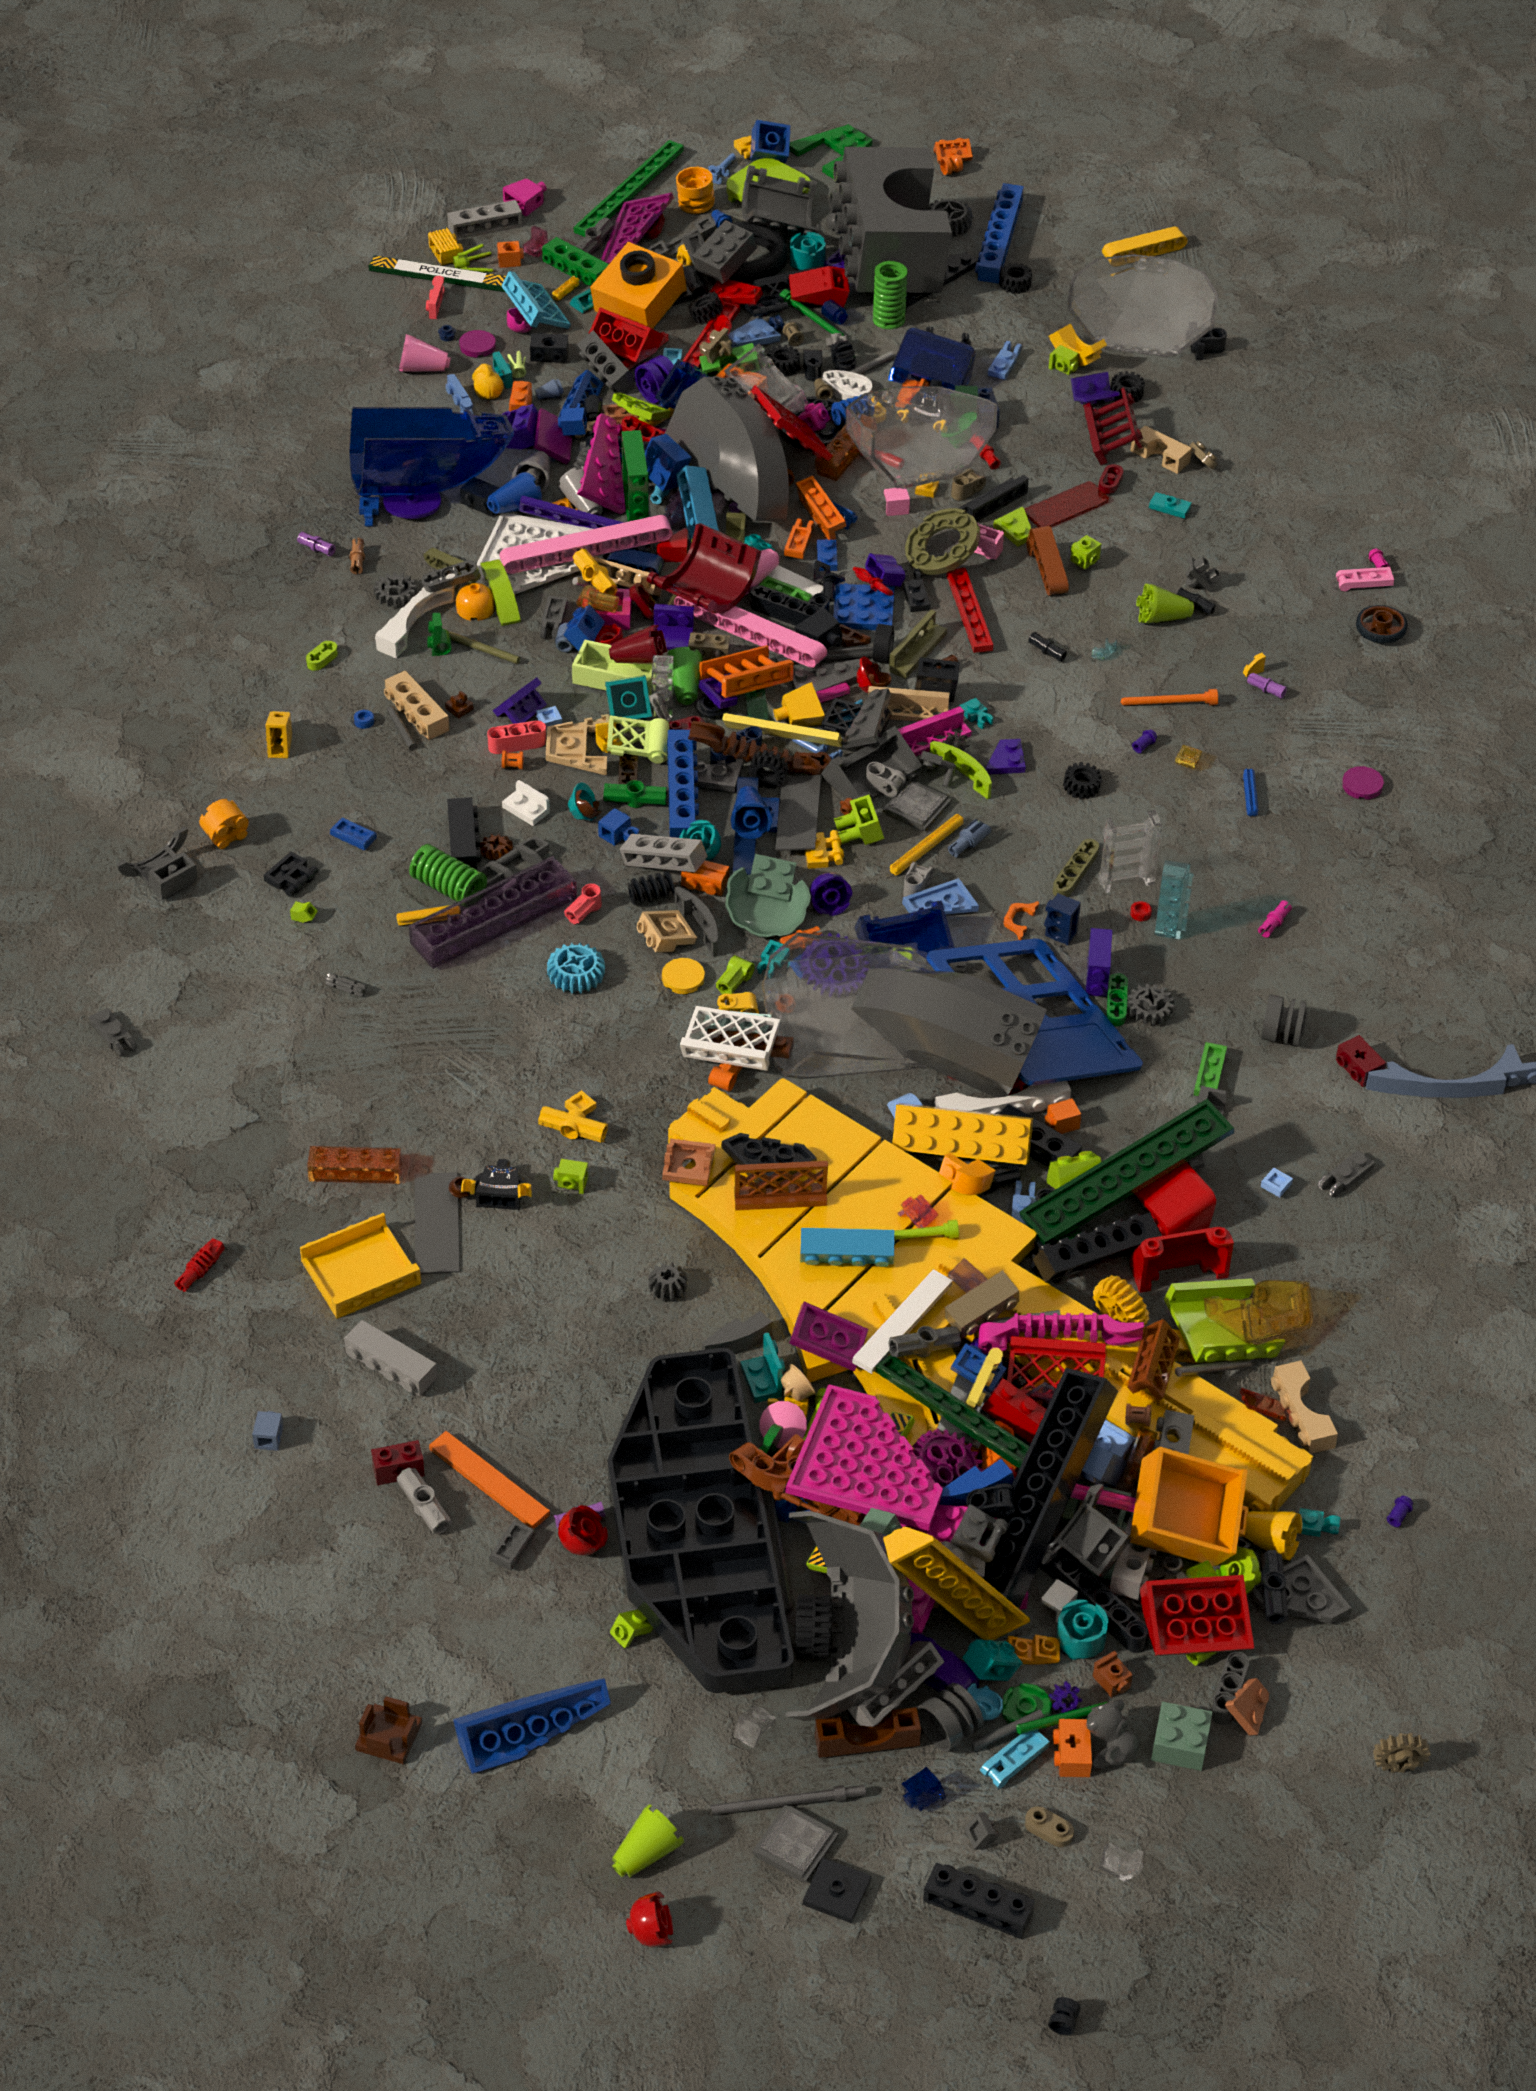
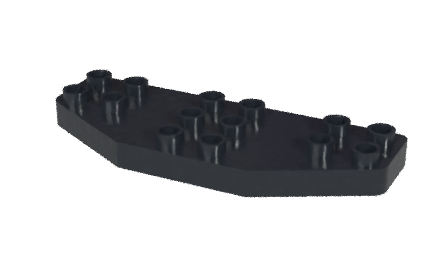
[607,1348,794,1693]

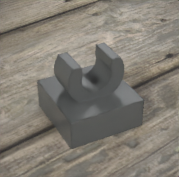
[964,1812,1000,1850]

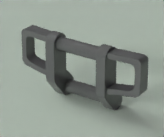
[476,836,550,892]

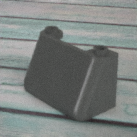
[821,726,922,800]

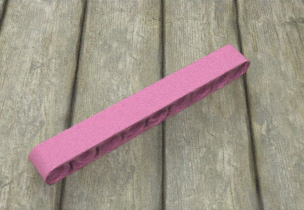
[499,515,673,574]
[674,596,827,668]

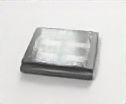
[883,780,951,831]
[752,1805,839,1883]

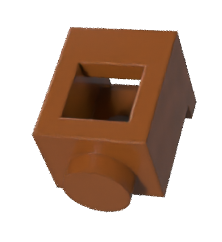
[1093,1651,1133,1698]

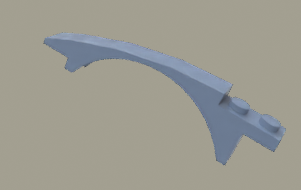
[1366,1044,1536,1098]

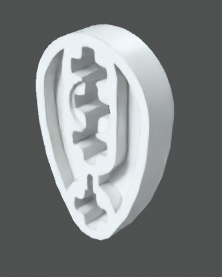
[823,370,872,400]

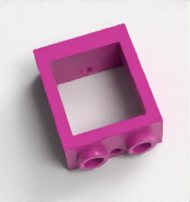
[580,588,632,630]

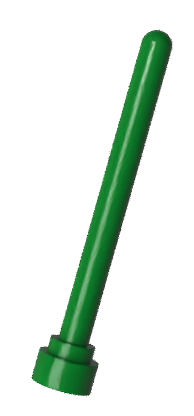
[780,289,844,336]

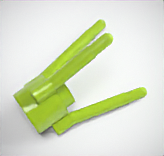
[453,244,494,272]

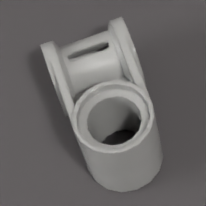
[865,762,906,797]
[903,861,934,897]

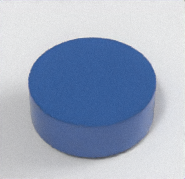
[354,710,375,729]

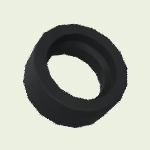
[620,251,656,285]
[872,624,895,663]

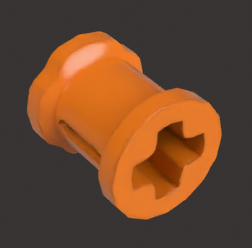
[502,750,524,770]

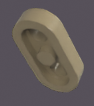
[1189,441,1218,469]
[1025,1807,1074,1847]

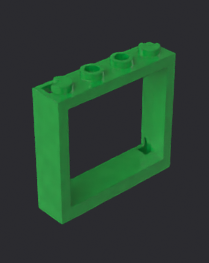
[622,430,649,522]

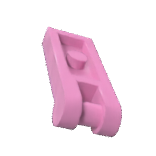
[1336,567,1394,592]

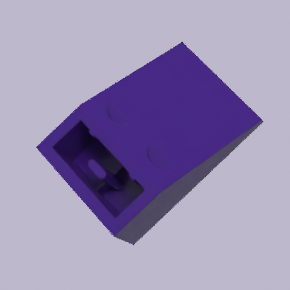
[478,404,538,449]

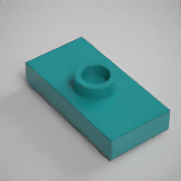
[493,351,513,389]
[1149,492,1192,519]

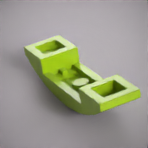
[480,559,521,626]
[930,741,992,799]

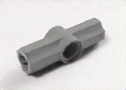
[397,1467,452,1534]

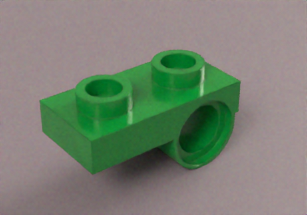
[427,613,452,656]

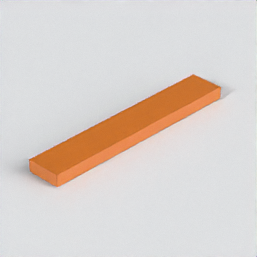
[429,1431,550,1529]

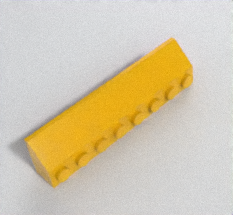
[883,1527,1030,1641]

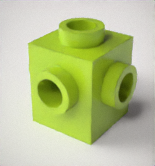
[1070,535,1101,569]

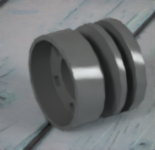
[1261,994,1308,1046]
[917,1683,984,1752]

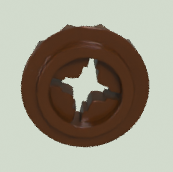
[480,833,513,860]

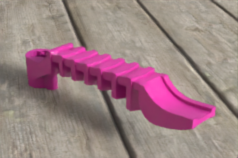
[978,1313,1144,1354]

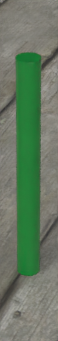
[1016,1702,1108,1735]

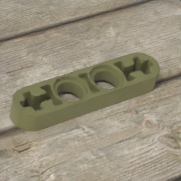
[423,548,481,584]
[1053,839,1099,897]

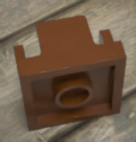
[355,1696,422,1765]

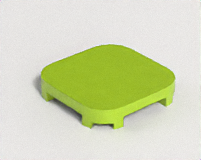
[726,158,810,203]

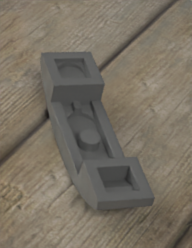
[647,215,717,259]
[675,887,718,958]

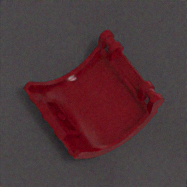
[647,523,762,614]

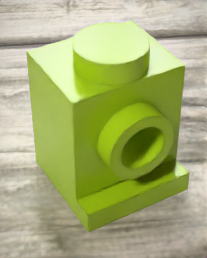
[1049,345,1079,375]
[553,1159,588,1194]

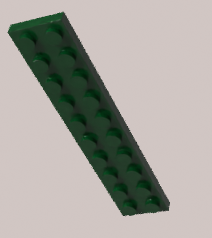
[1019,1099,1234,1245]

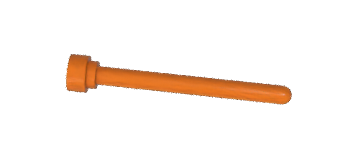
[1121,689,1218,706]

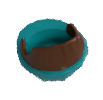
[568,782,602,821]

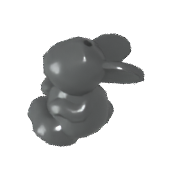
[1086,1699,1140,1768]

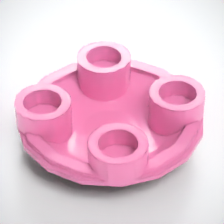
[760,1401,807,1448]

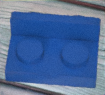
[950,1344,1006,1393]

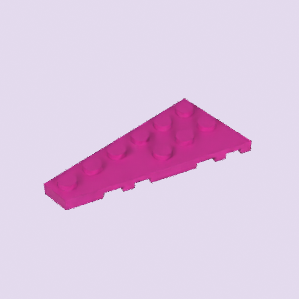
[577,413,626,515]

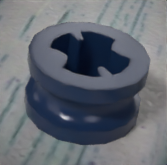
[769,315,784,332]

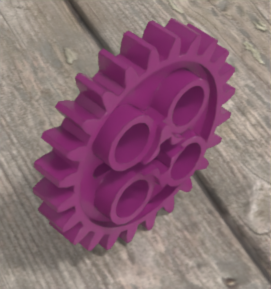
[912,1428,984,1489]

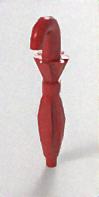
[853,567,893,596]

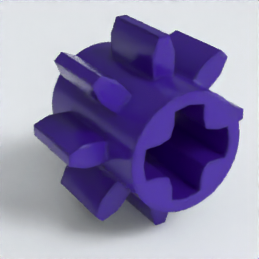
[1049,1681,1082,1713]

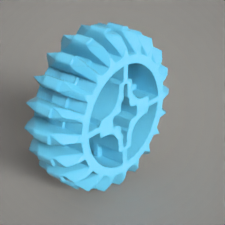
[547,942,605,994]

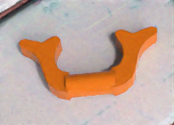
[1003,901,1039,940]

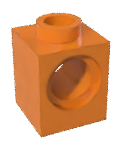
[497,241,524,268]

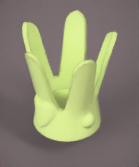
[507,351,526,378]

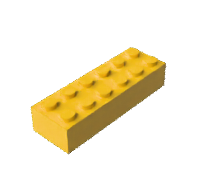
[892,1103,1033,1165]

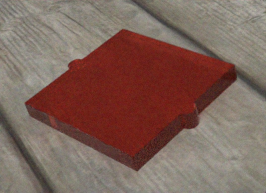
[1240,1388,1287,1421]

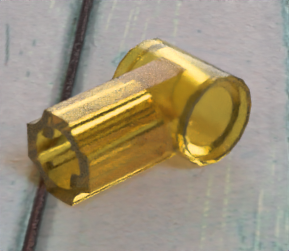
[576,585,619,613]

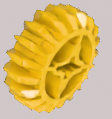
[1093,1275,1149,1326]

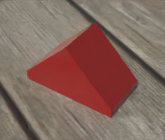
[657,528,688,562]

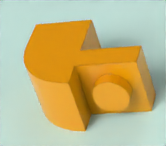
[939,1153,996,1195]

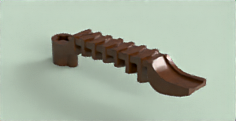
[688,721,831,776]

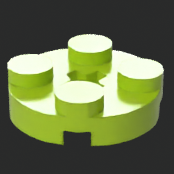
[1216,1547,1262,1595]

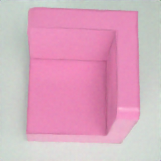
[884,487,910,516]

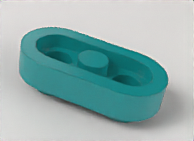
[744,534,775,551]

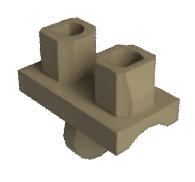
[699,328,733,364]

